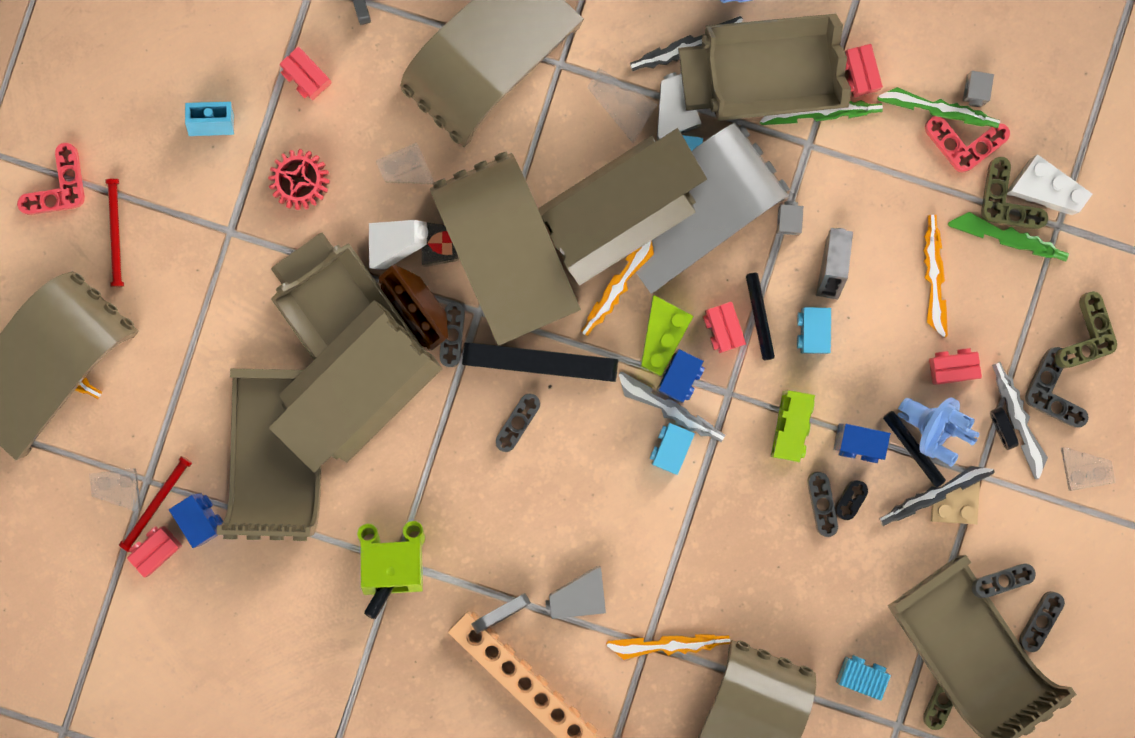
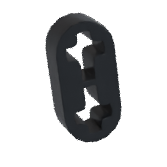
[990,407,1019,450]
[835,480,868,520]

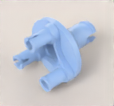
[897,397,979,467]

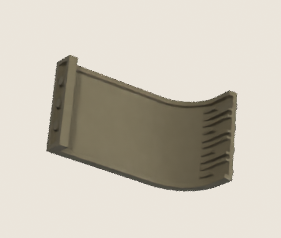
[400,0,584,147]
[430,152,581,346]
[0,271,139,460]
[217,368,321,541]
[888,555,1077,738]
[698,640,816,738]

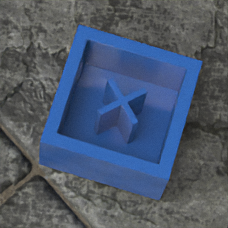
[657,349,705,403]
[833,424,891,463]
[169,493,223,548]

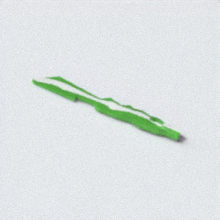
[877,87,1000,128]
[760,100,883,125]

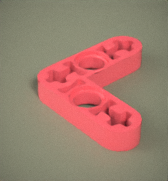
[925,116,1010,173]
[17,143,85,215]

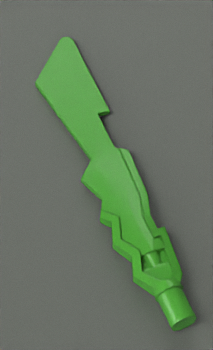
[948,212,1069,262]

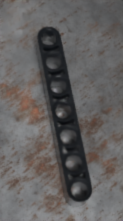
[462,342,618,382]

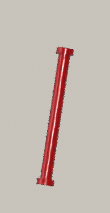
[105,179,124,287]
[119,456,192,552]

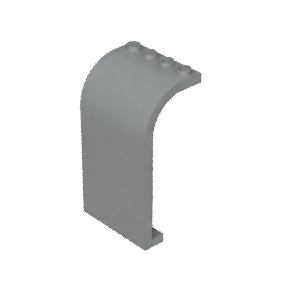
[625,123,790,294]

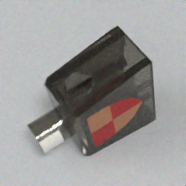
[422,222,459,267]

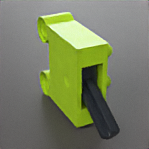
[357,521,425,619]

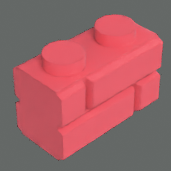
[845,44,883,97]
[279,47,332,100]
[703,302,746,353]
[929,348,982,385]
[127,526,182,577]

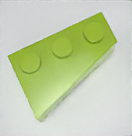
[641,295,694,377]
[771,390,815,462]

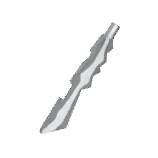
[992,362,1048,479]
[619,372,725,442]

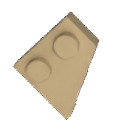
[931,481,980,525]

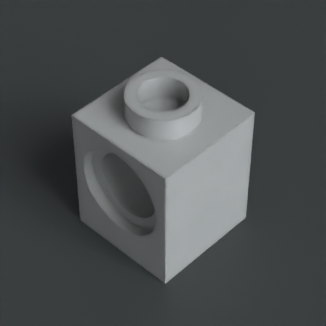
[963,71,994,107]
[777,201,804,235]

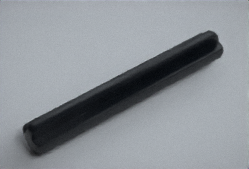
[746,272,775,361]
[883,411,946,487]

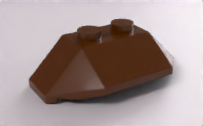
[378,264,448,351]

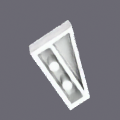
[1007,154,1092,215]

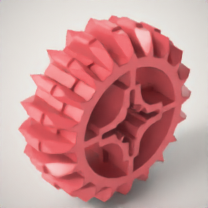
[268,149,330,210]

